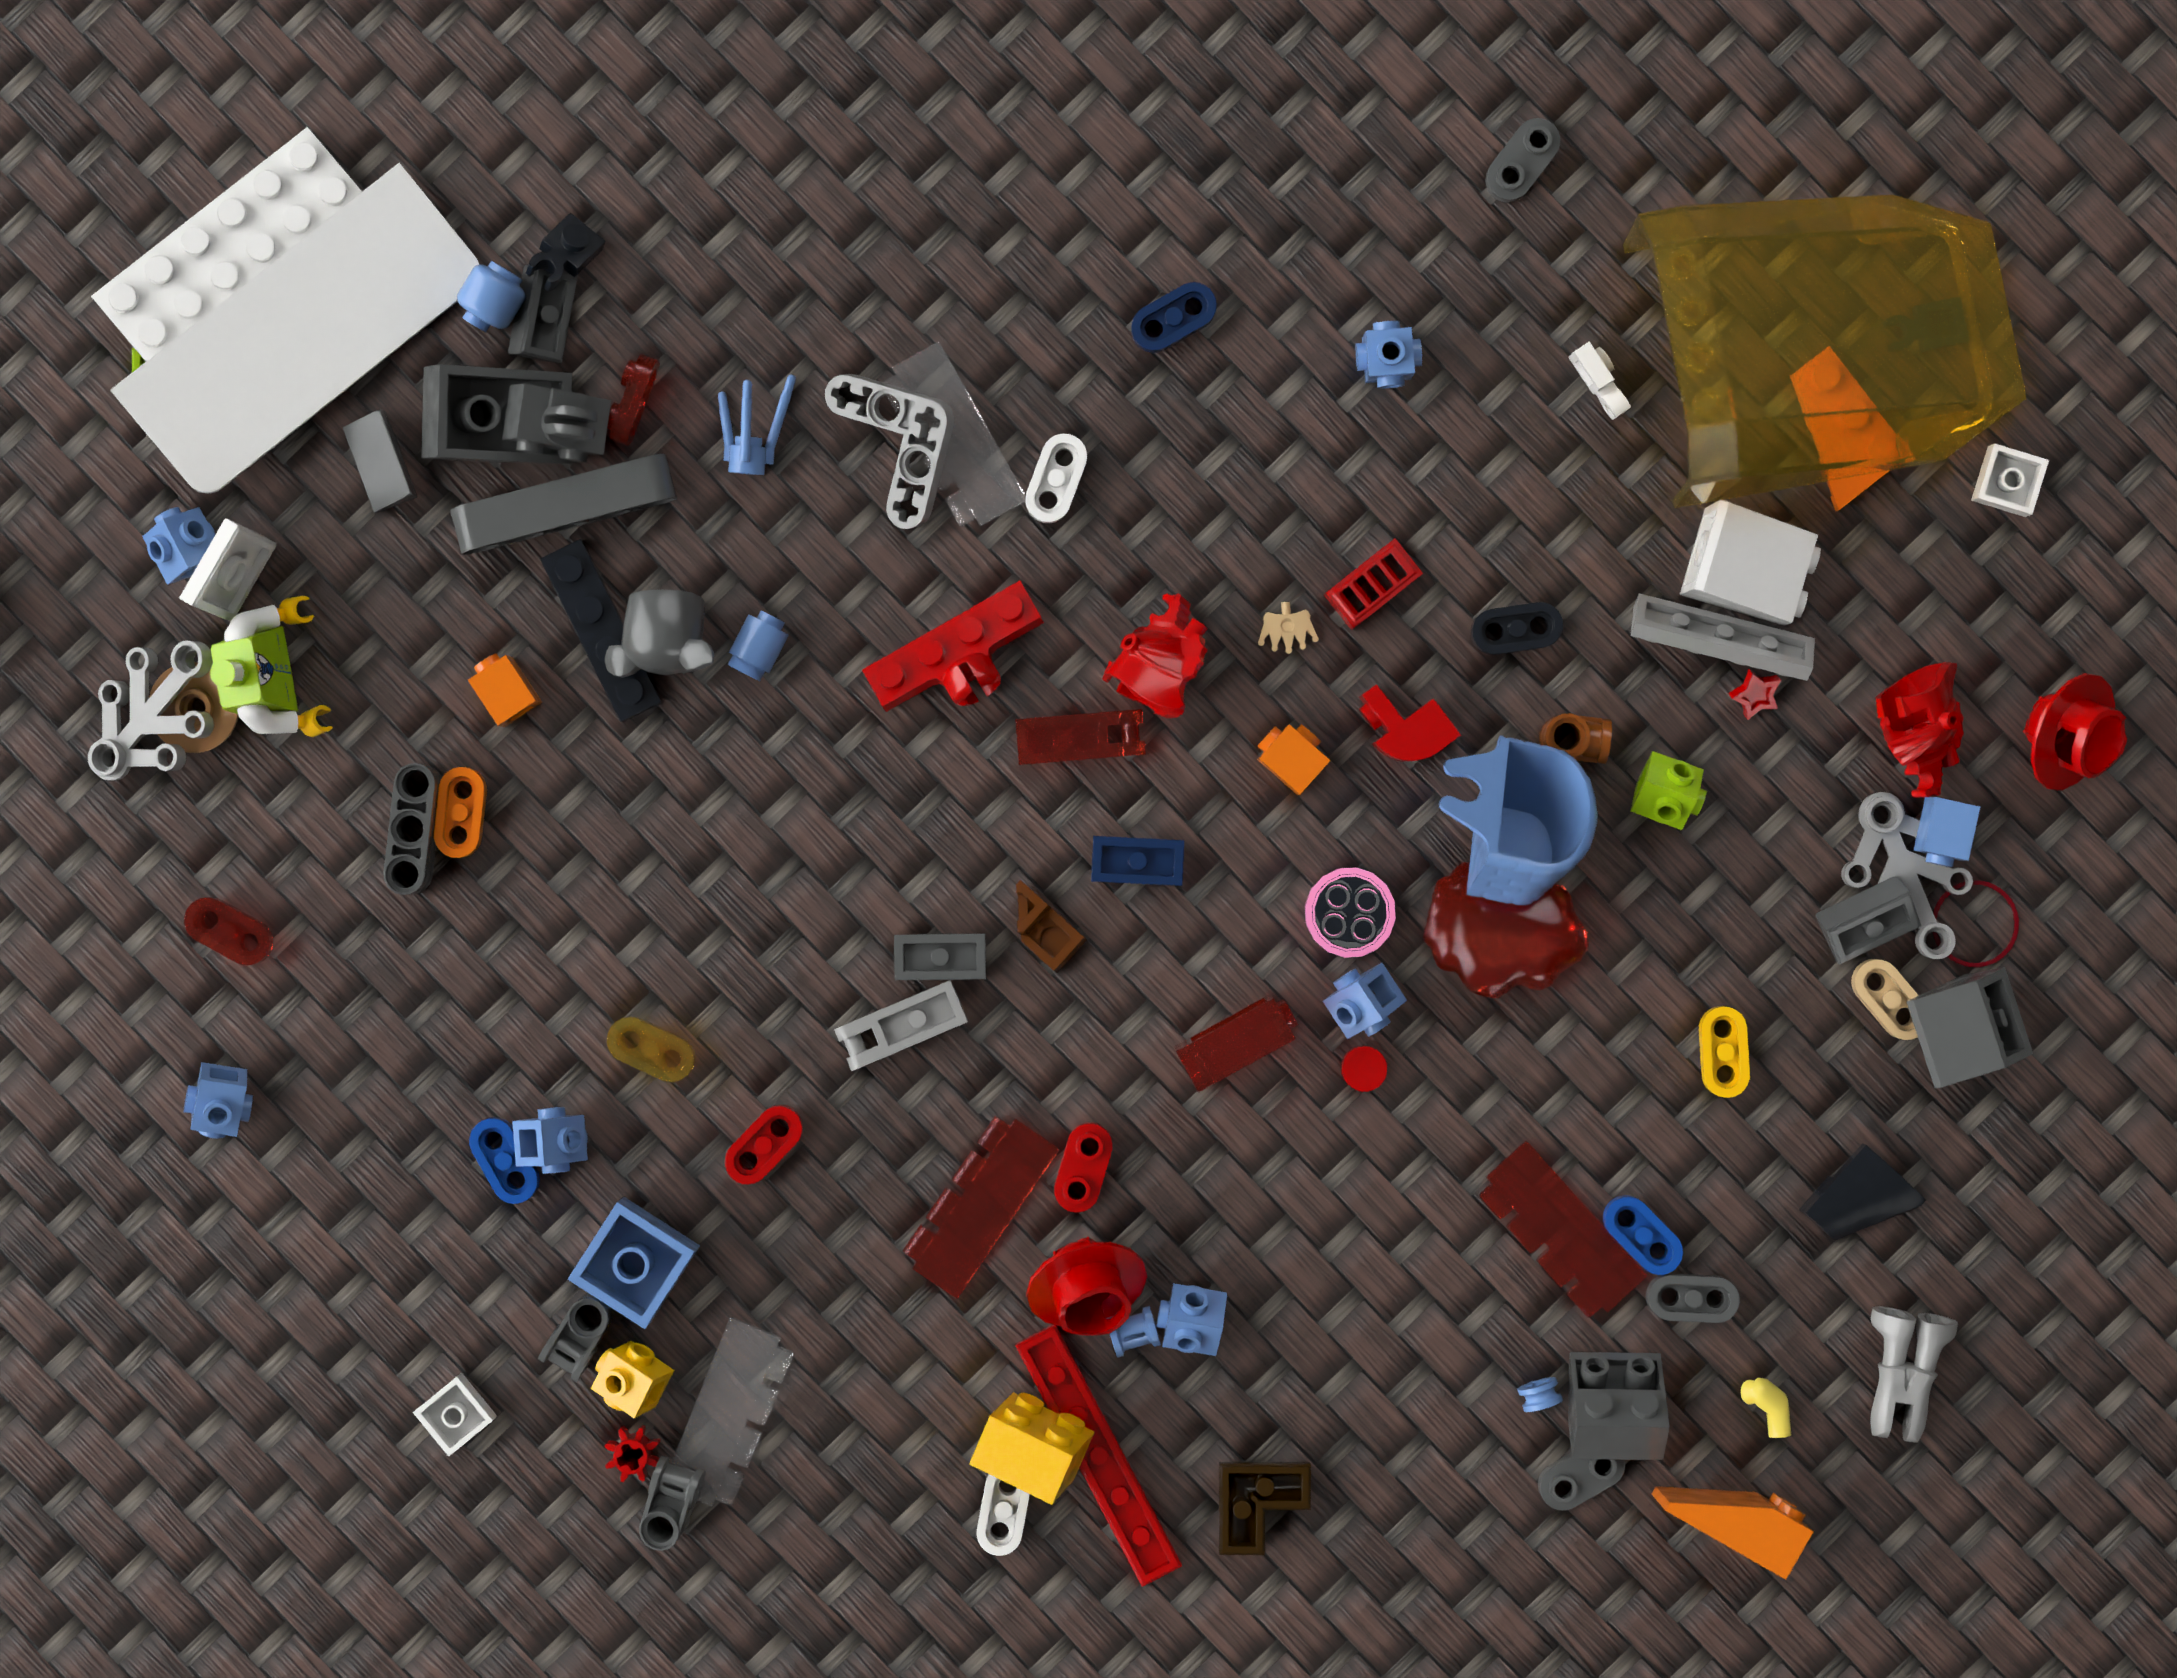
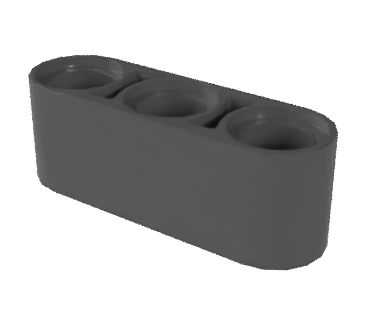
[383,763,442,895]

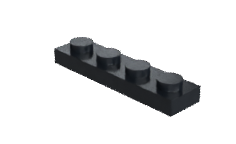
[540,539,663,723]

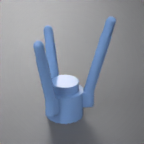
[718,374,796,475]

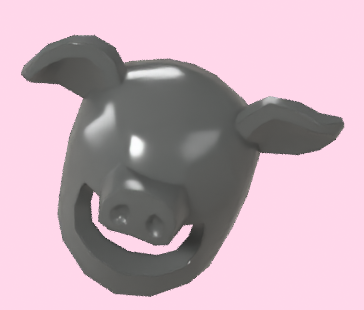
[604,589,714,678]

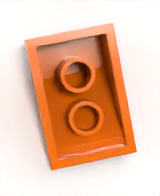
[1651,1486,1814,1580]

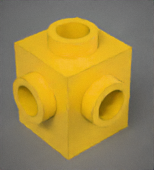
[591,1341,674,1418]

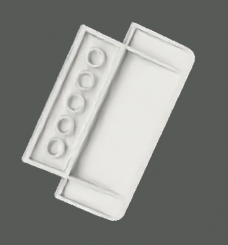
[91,127,479,494]

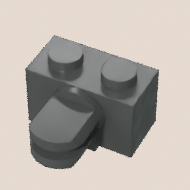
[502,383,611,463]

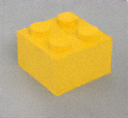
[969,1392,1094,1505]

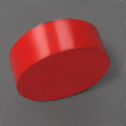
[1341,1045,1387,1092]

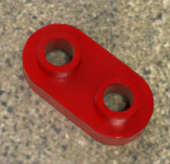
[725,1105,803,1185]
[1054,1122,1112,1213]

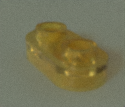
[607,1016,695,1082]

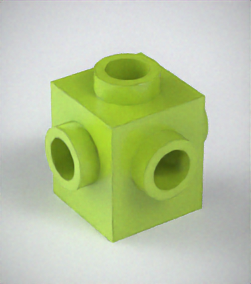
[1630,751,1707,830]

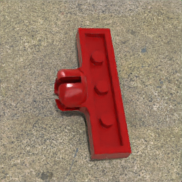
[862,580,1044,712]

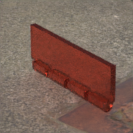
[902,1116,1060,1299]
[1478,1140,1647,1318]

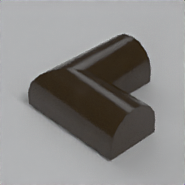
[1219,1462,1311,1555]

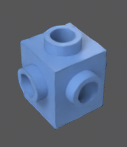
[1355,321,1422,389]
[142,507,215,585]
[1323,963,1407,1039]
[183,1062,253,1139]
[512,1107,588,1174]
[1156,1283,1227,1356]

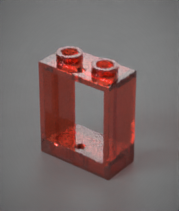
[1174,994,1298,1092]

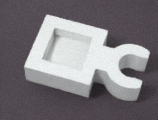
[1568,341,1631,420]

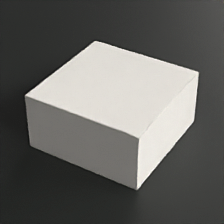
[1971,443,2049,517]
[413,1373,497,1456]

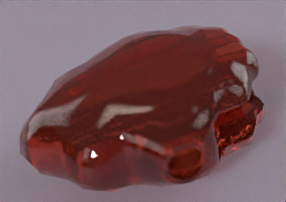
[1423,862,1589,998]

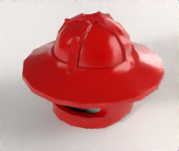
[2023,673,2127,790]
[1026,1236,1147,1336]

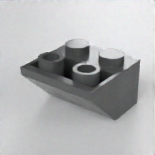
[1906,967,2033,1088]
[1568,1352,1670,1460]

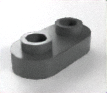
[1485,118,1560,203]
[1646,1273,1740,1323]
[1538,1453,1625,1511]

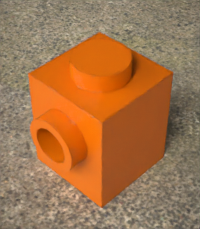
[1257,724,1330,795]

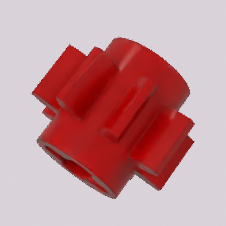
[605,1425,660,1482]

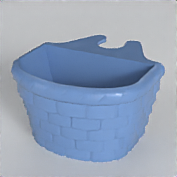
[1439,735,1598,905]

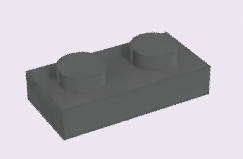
[894,933,986,980]

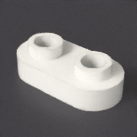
[1025,434,1087,523]
[977,1474,1030,1556]

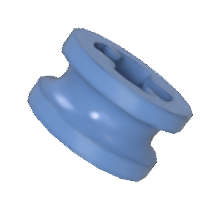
[1517,1377,1563,1412]

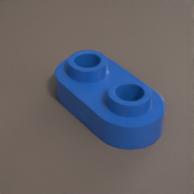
[469,1117,540,1204]
[1603,1195,1683,1275]

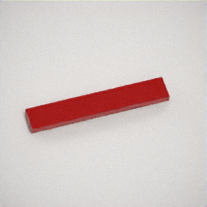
[1015,1324,1182,1587]

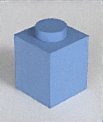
[1913,797,1980,868]

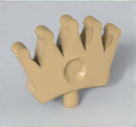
[1258,602,1319,654]

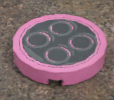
[1305,867,1396,958]

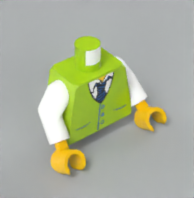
[210,596,333,737]

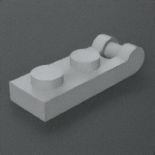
[834,980,968,1071]

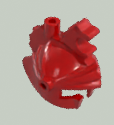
[1102,593,1208,718]
[1875,662,1964,798]

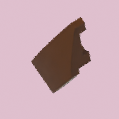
[1016,880,1087,973]

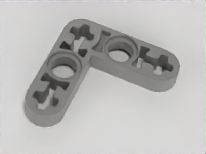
[825,374,954,529]

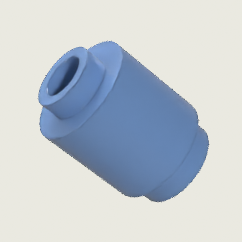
[728,610,789,681]

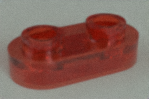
[607,354,660,446]
[184,897,273,965]

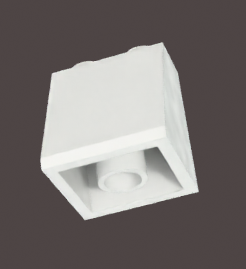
[1680,500,1821,625]

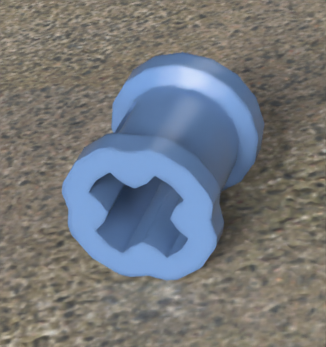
[1106,1305,1161,1358]

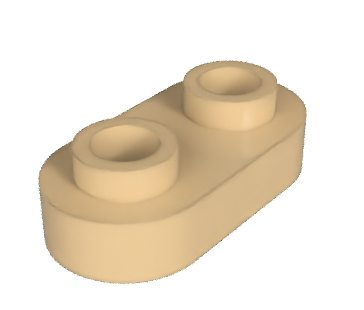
[1851,959,1919,1040]

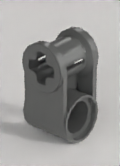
[538,1293,615,1383]
[639,1455,706,1551]

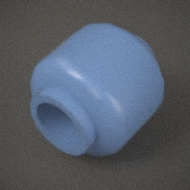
[457,261,526,332]

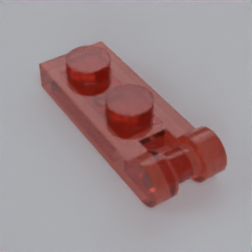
[1015,709,1146,765]

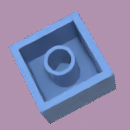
[567,1197,700,1329]

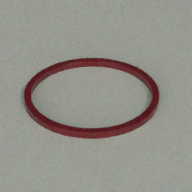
[1932,880,2019,967]

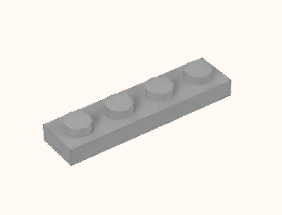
[1630,593,1815,681]

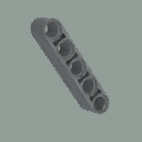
[450,454,677,555]

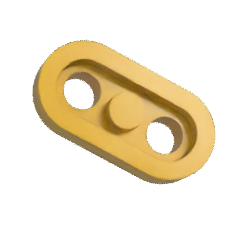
[1699,1006,1750,1098]

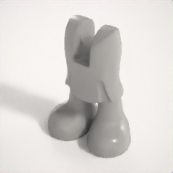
[1870,1306,1958,1443]

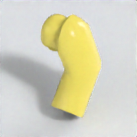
[1741,1378,1791,1438]

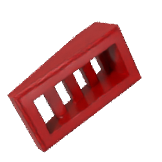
[1324,538,1423,630]

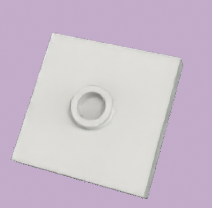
[179,518,276,622]

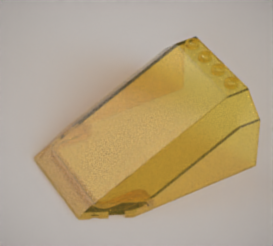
[1623,195,2027,508]

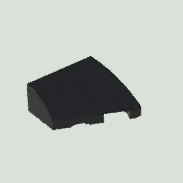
[1799,1143,1926,1240]

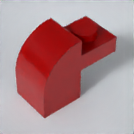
[1359,684,1461,762]

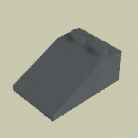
[421,364,572,464]

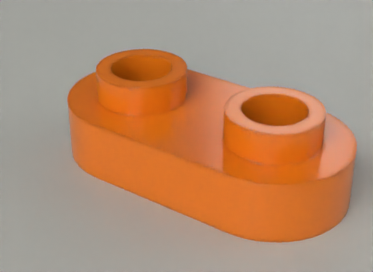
[434,767,487,858]

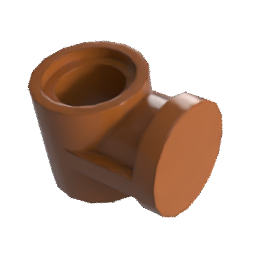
[1539,713,1612,764]

